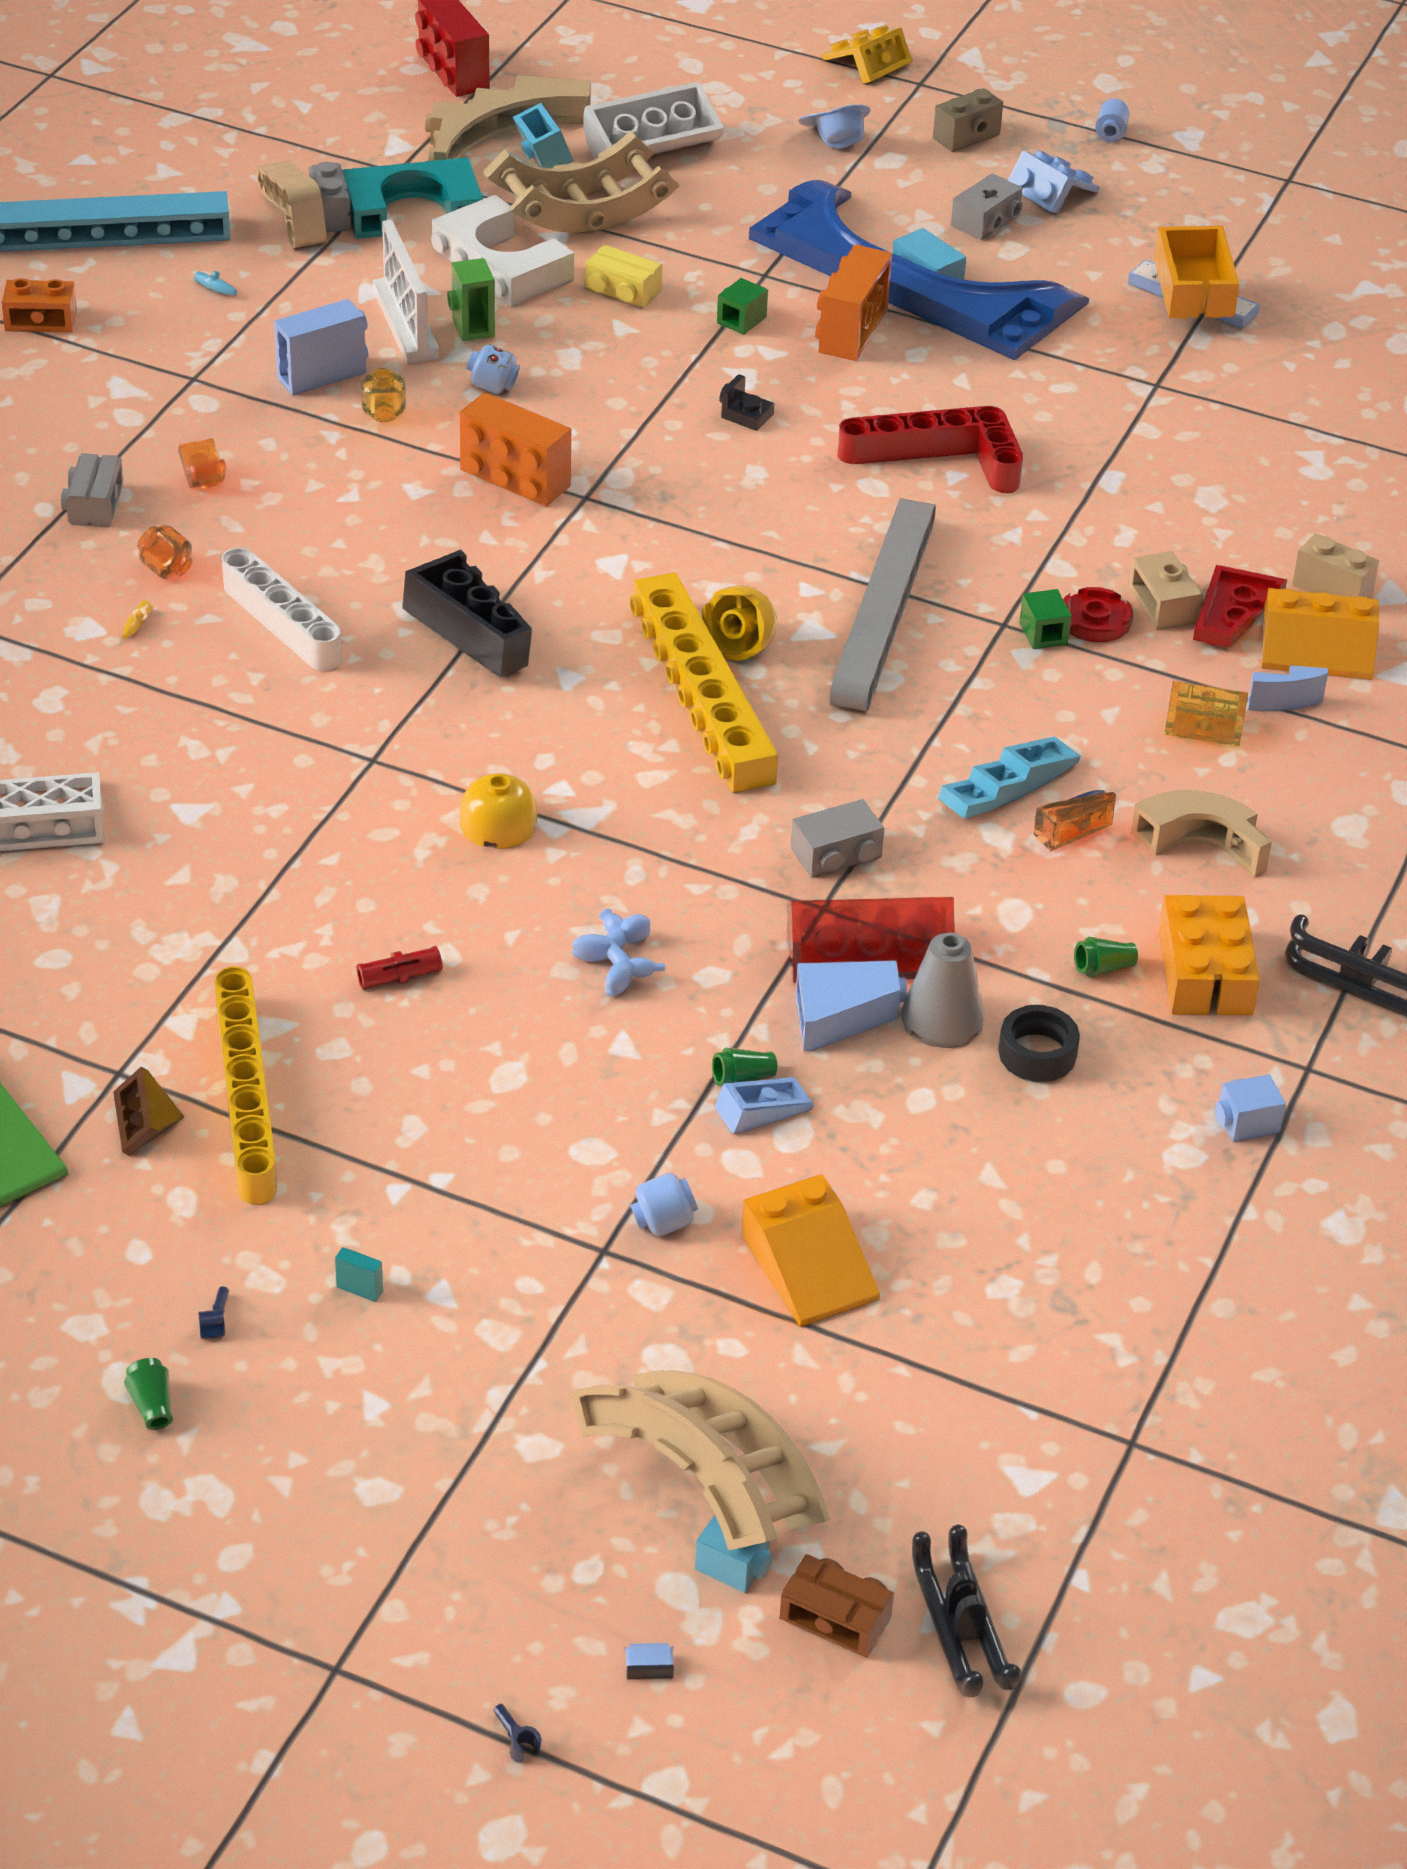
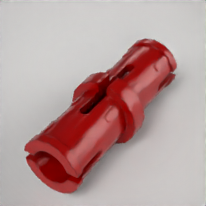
[356,946,443,990]

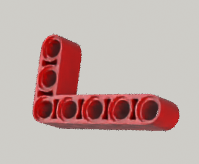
[837,406,1023,493]

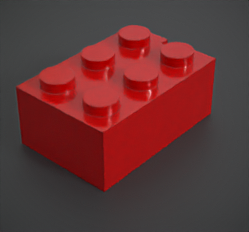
[415,0,490,97]

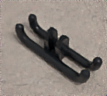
[1285,914,1407,1016]
[912,1524,1021,1698]

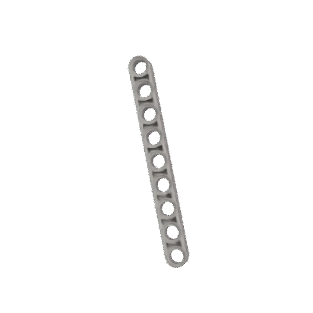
[830,498,936,712]

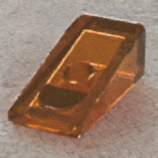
[1034,792,1116,851]

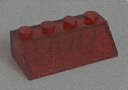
[787,897,955,983]

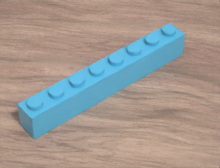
[0,191,231,252]

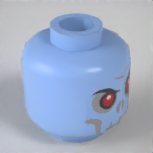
[467,344,520,395]

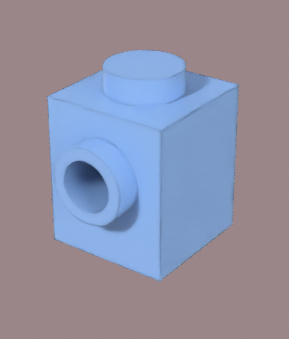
[1215,1074,1286,1142]

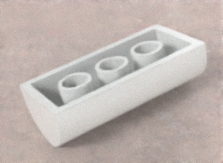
[584,81,724,159]

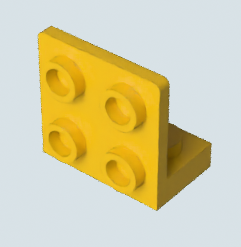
[822,25,913,83]

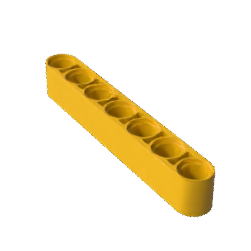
[214,966,277,1205]

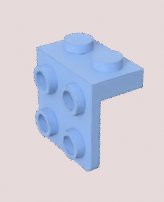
[1008,150,1100,214]

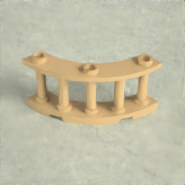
[483,130,680,233]
[570,1370,830,1551]

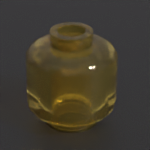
[361,368,406,422]

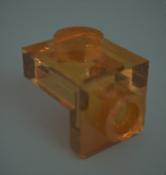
[178,438,226,488]

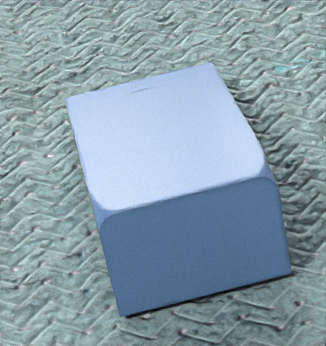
[715,1077,814,1133]

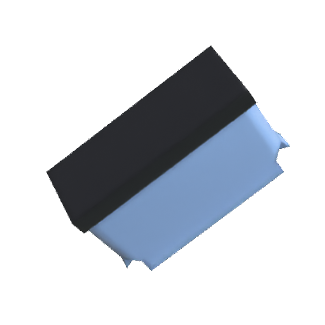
[625,1643,674,1679]

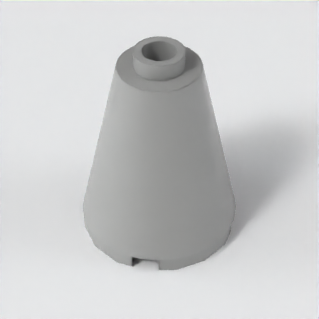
[902,933,985,1048]

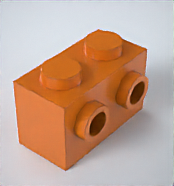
[2,278,77,332]

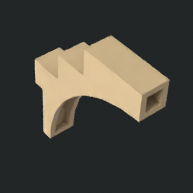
[425,75,591,161]

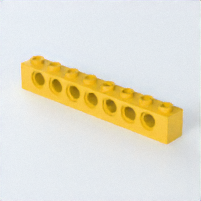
[629,572,778,793]

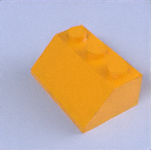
[1261,588,1379,680]

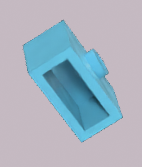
[513,103,574,168]

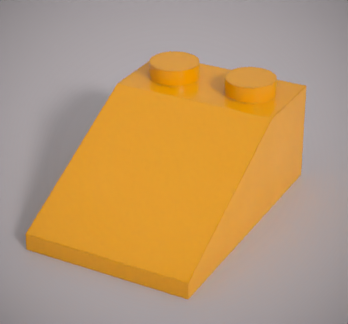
[741,1174,880,1327]

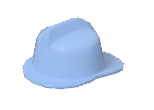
[798,104,870,149]

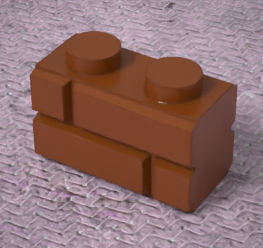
[779,1554,894,1658]

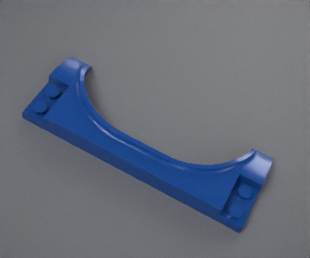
[749,180,1089,360]

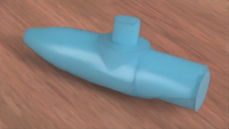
[194,271,237,295]

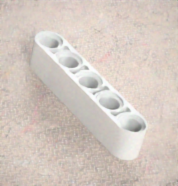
[222,548,342,671]

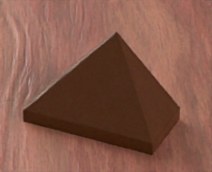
[113,1066,185,1156]

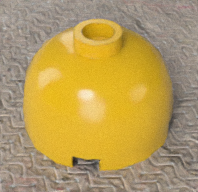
[702,585,777,661]
[460,773,537,849]

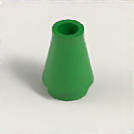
[1074,936,1138,977]
[712,1047,778,1086]
[124,1358,173,1430]

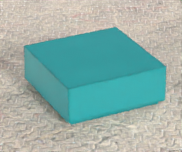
[335,1247,383,1302]

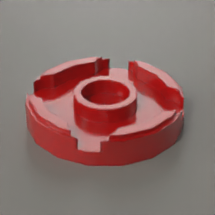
[1063,587,1133,642]

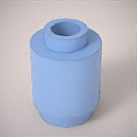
[1096,98,1130,142]

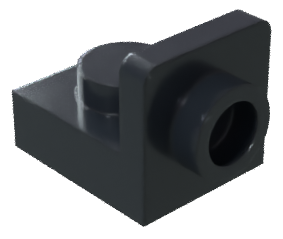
[719,374,774,431]

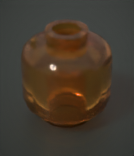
[137,525,193,579]

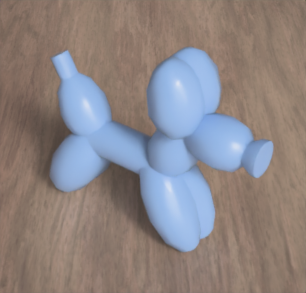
[572,908,665,997]

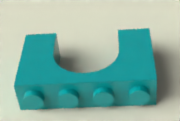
[342,157,483,239]

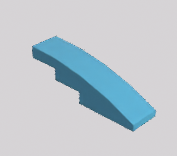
[938,736,1081,819]

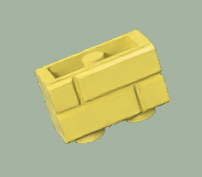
[585,244,663,308]

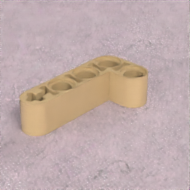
[256,161,327,249]

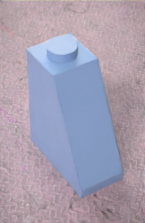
[796,961,907,1051]

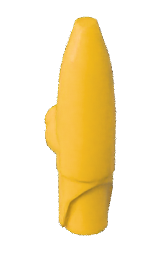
[122,600,153,639]

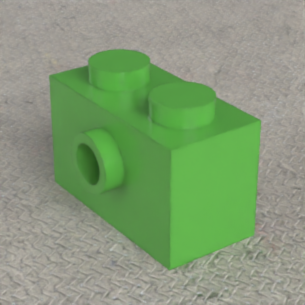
[447,258,495,341]

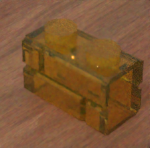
[1164,681,1248,746]

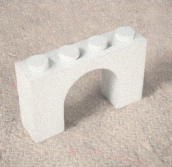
[431,195,574,307]

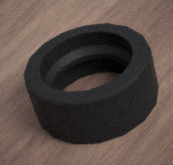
[998,1005,1080,1082]

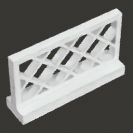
[373,220,439,364]
[0,772,104,851]

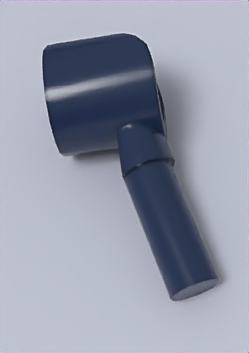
[198,1286,229,1339]
[493,1704,542,1762]

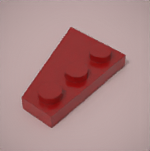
[1193,564,1287,648]

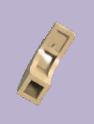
[1131,790,1272,877]

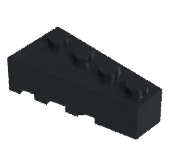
[402,549,532,678]

